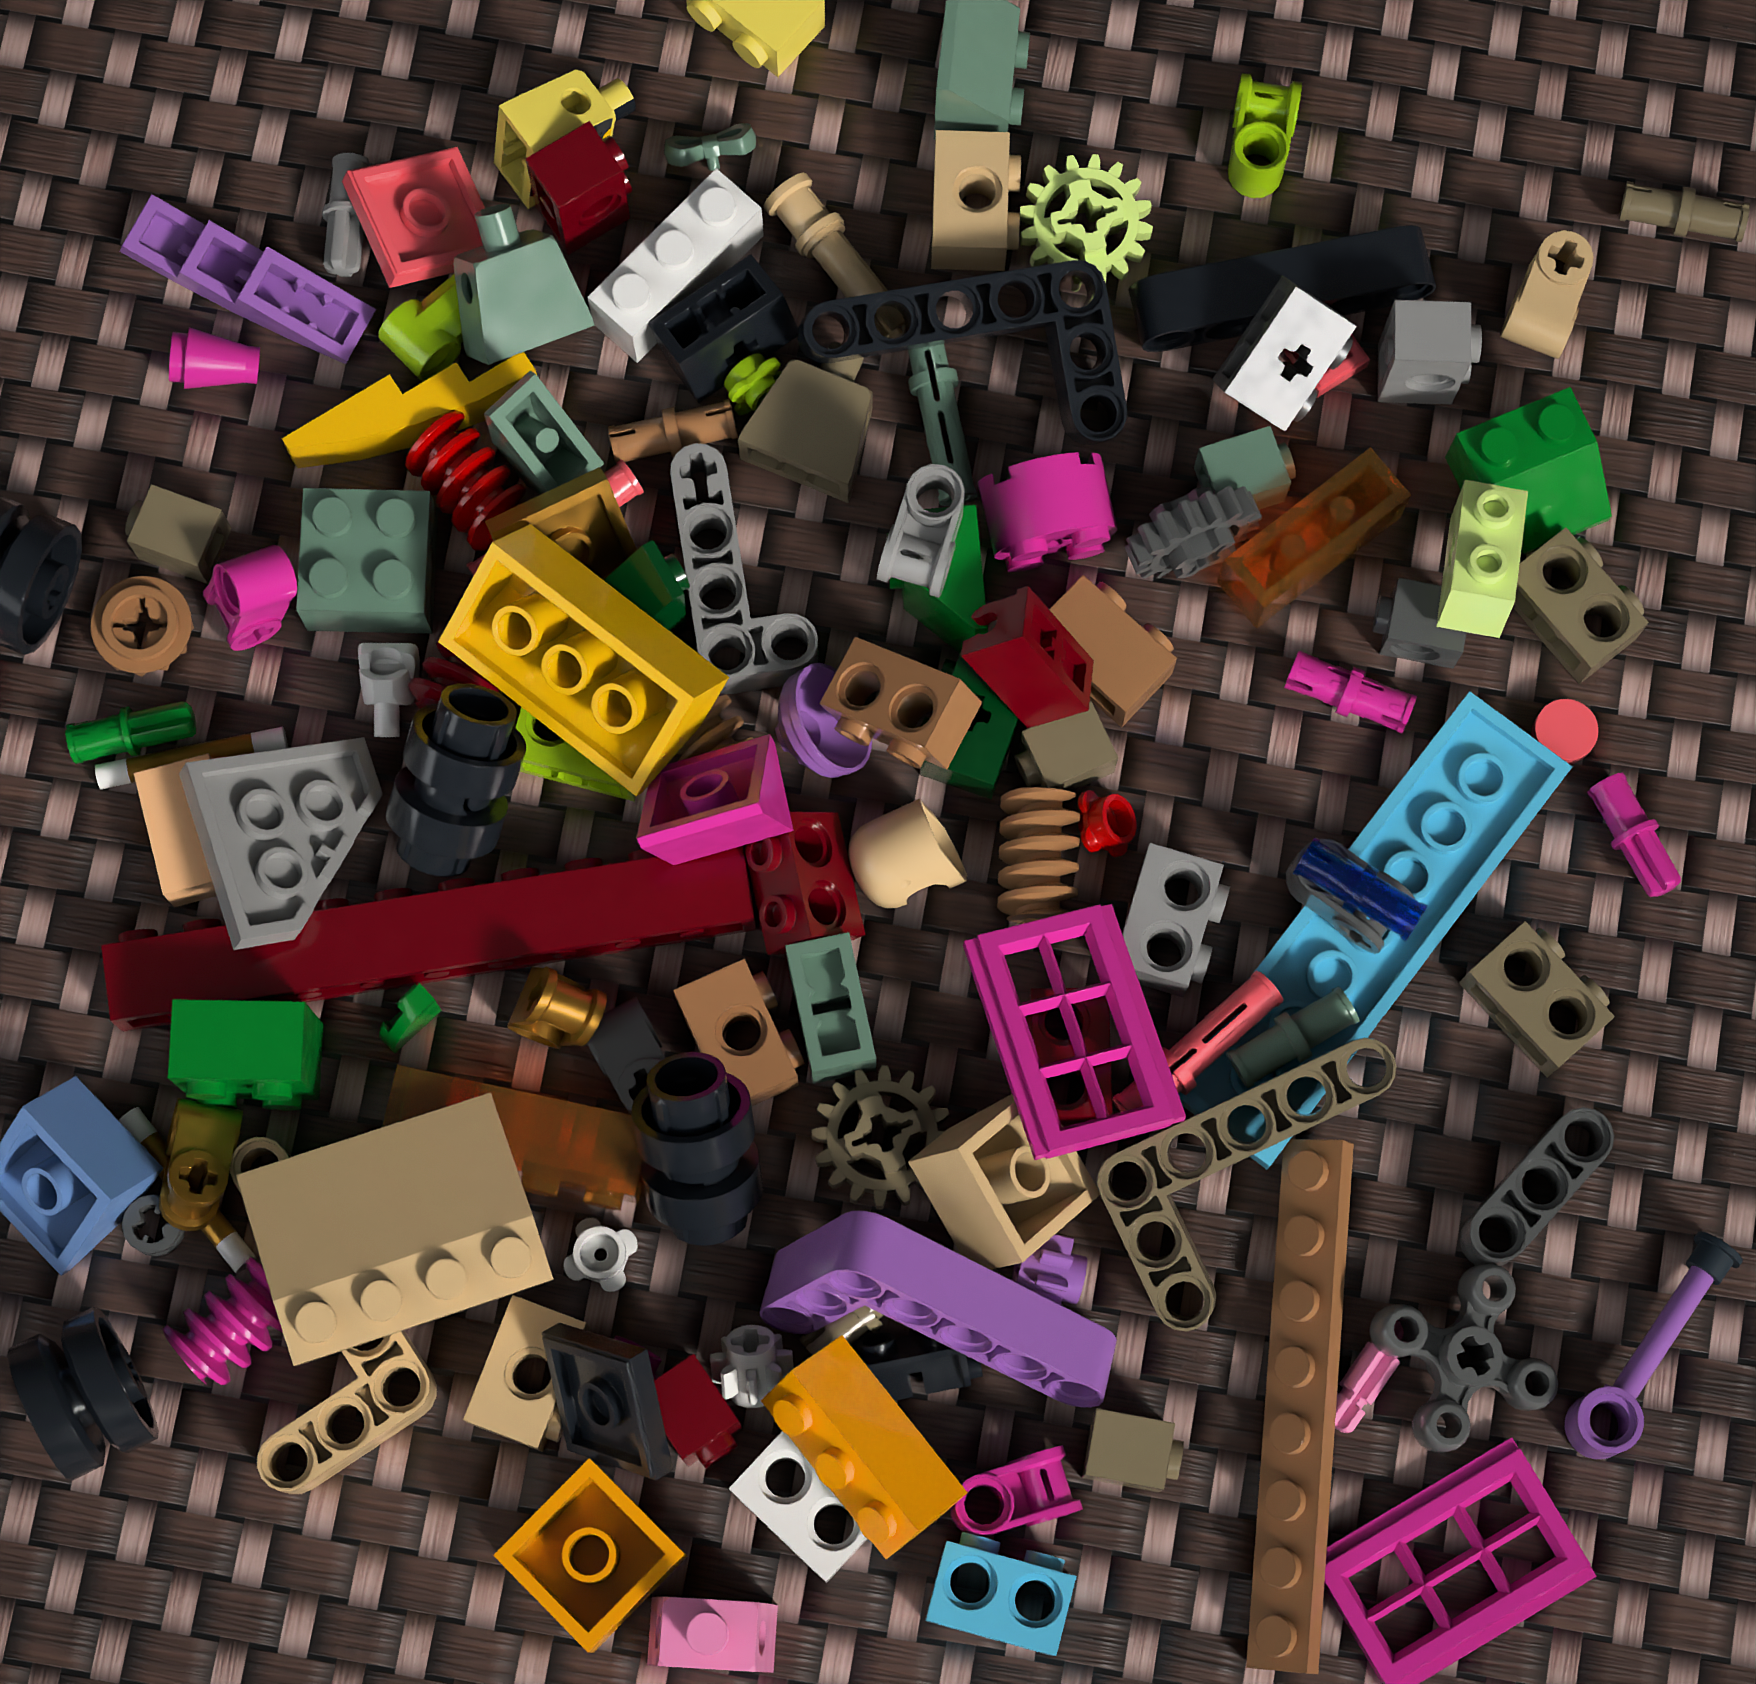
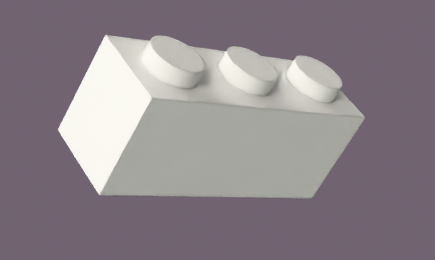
[588,168,763,363]

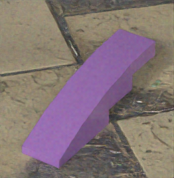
[120,194,376,364]

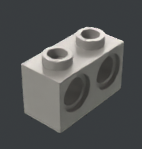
[1122,843,1230,997]

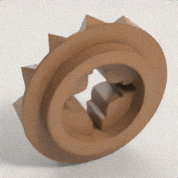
[91,576,194,677]

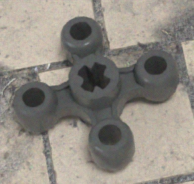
[1369,1263,1558,1453]

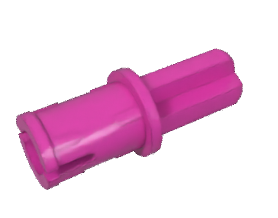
[1587,772,1681,897]

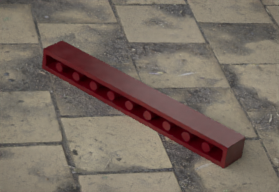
[101,846,756,1032]

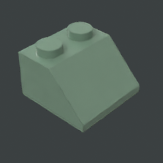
[934,0,1030,139]

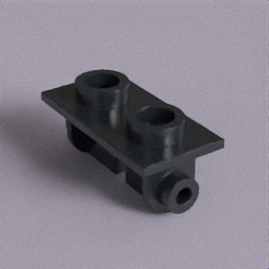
[851,1333,983,1401]

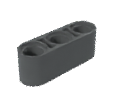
[1459,1107,1614,1266]

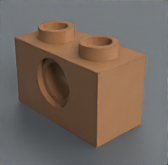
[673,959,805,1106]

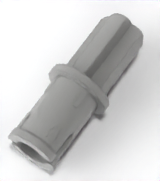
[322,153,372,278]

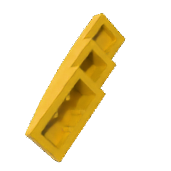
[282,352,537,469]

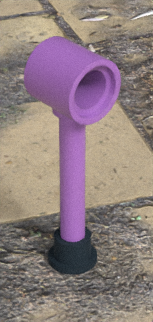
[1565,1231,1743,1459]

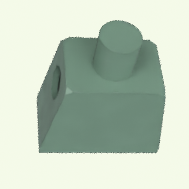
[453,204,595,365]

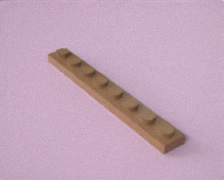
[1246,1139,1354,1675]

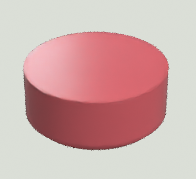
[1531,699,1598,765]

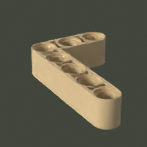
[230,1137,437,1494]

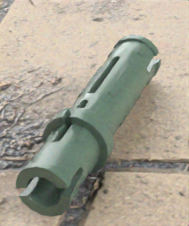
[902,318,978,506]

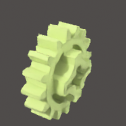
[1019,154,1153,292]

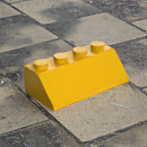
[438,524,729,796]

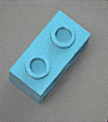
[925,1532,1077,1656]

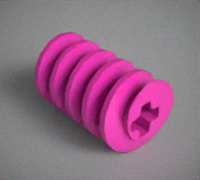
[162,1257,283,1385]

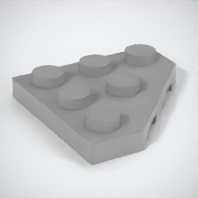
[179,737,383,950]

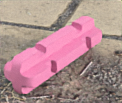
[1335,1320,1403,1433]

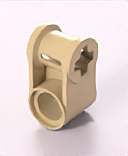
[1500,230,1594,359]

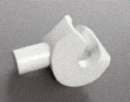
[358,643,420,737]

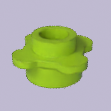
[724,354,782,416]

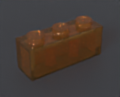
[1217,447,1411,629]

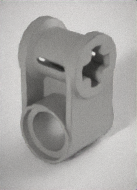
[877,464,965,598]

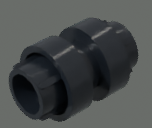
[386,684,526,877]
[631,1052,764,1246]

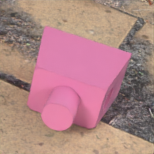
[647,1597,778,1673]

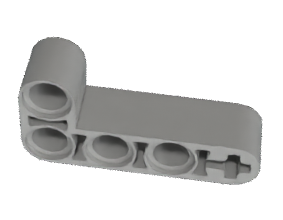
[670,443,819,694]

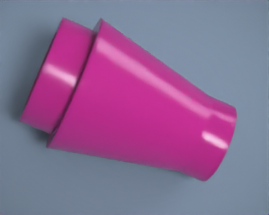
[169,327,260,389]

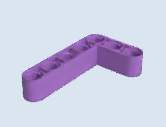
[760,1211,1117,1408]

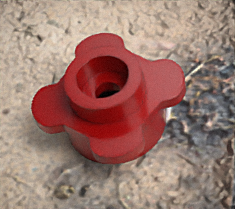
[1078,790,1137,857]

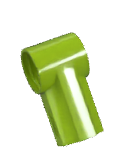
[378,273,463,382]

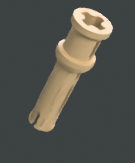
[764,172,905,339]

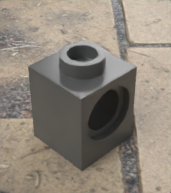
[1372,578,1467,669]

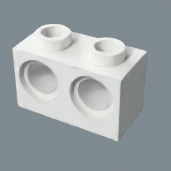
[729,1431,867,1583]

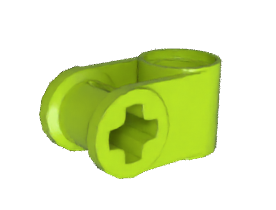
[1228,73,1302,198]

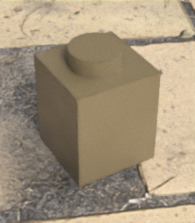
[125,484,232,584]
[1014,701,1118,791]
[1081,1408,1184,1493]

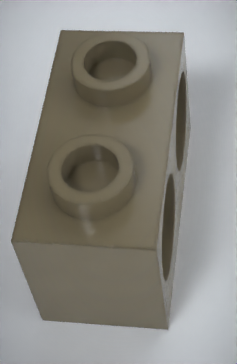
[1513,527,1649,684]
[1459,921,1615,1078]

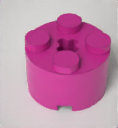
[978,452,1117,572]

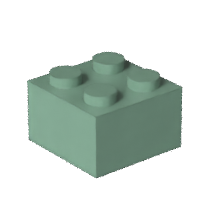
[296,488,438,634]

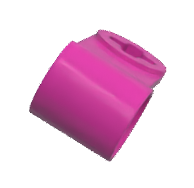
[203,545,297,651]
[950,1445,1083,1537]

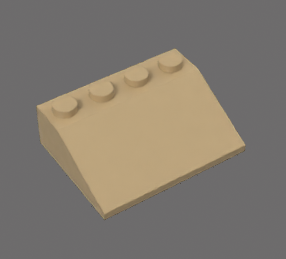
[236,1092,553,1366]

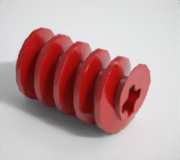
[405,411,526,551]

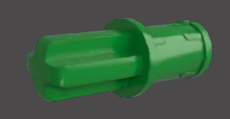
[65,701,197,764]

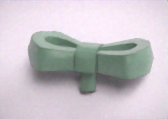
[664,123,756,171]

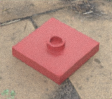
[342,147,485,288]

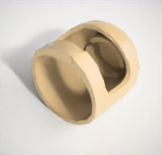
[848,798,968,908]

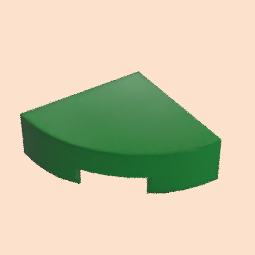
[379,983,442,1054]

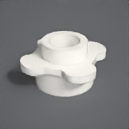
[564,1218,638,1292]

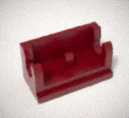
[961,586,1094,728]

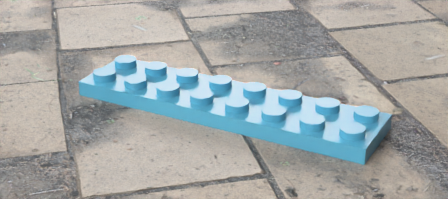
[1178,691,1573,1170]

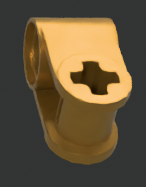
[507,966,607,1049]
[159,1098,243,1231]

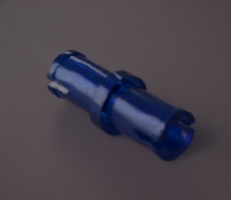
[1293,837,1428,942]

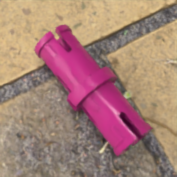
[1284,650,1417,734]

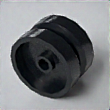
[0,495,82,655]
[7,1307,159,1480]

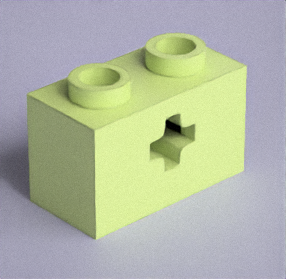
[1436,480,1528,638]

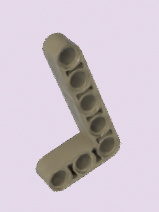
[1097,1037,1397,1332]

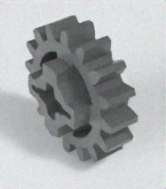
[1125,486,1262,579]

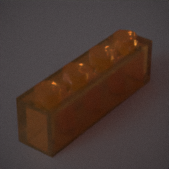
[382,1065,643,1211]

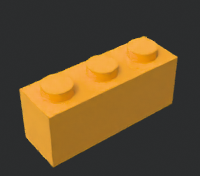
[761,1335,968,1559]

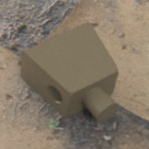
[738,342,873,503]

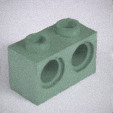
[785,932,876,1084]

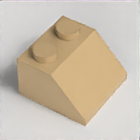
[908,1094,1100,1270]

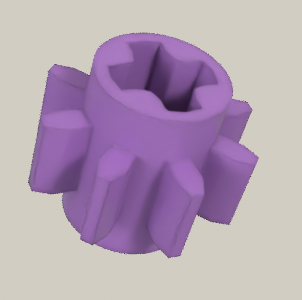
[1011,1234,1087,1305]

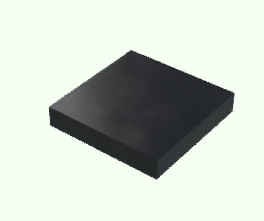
[542,1323,673,1480]

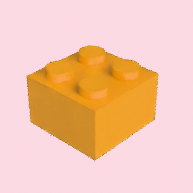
[493,1458,688,1653]

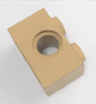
[931,130,1021,271]
[463,1295,591,1452]

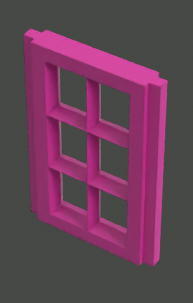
[963,904,1186,1160]
[1324,1437,1597,1684]

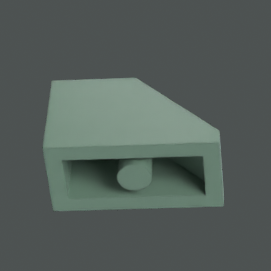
[484,371,604,495]

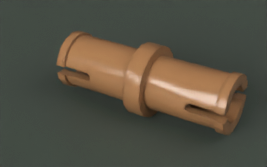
[608,399,738,462]

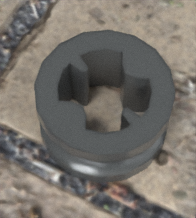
[122,1195,185,1257]

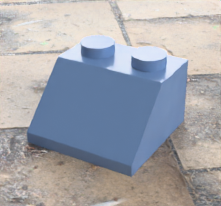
[0,1076,163,1276]

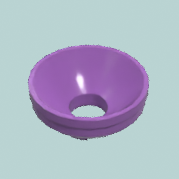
[775,663,872,778]

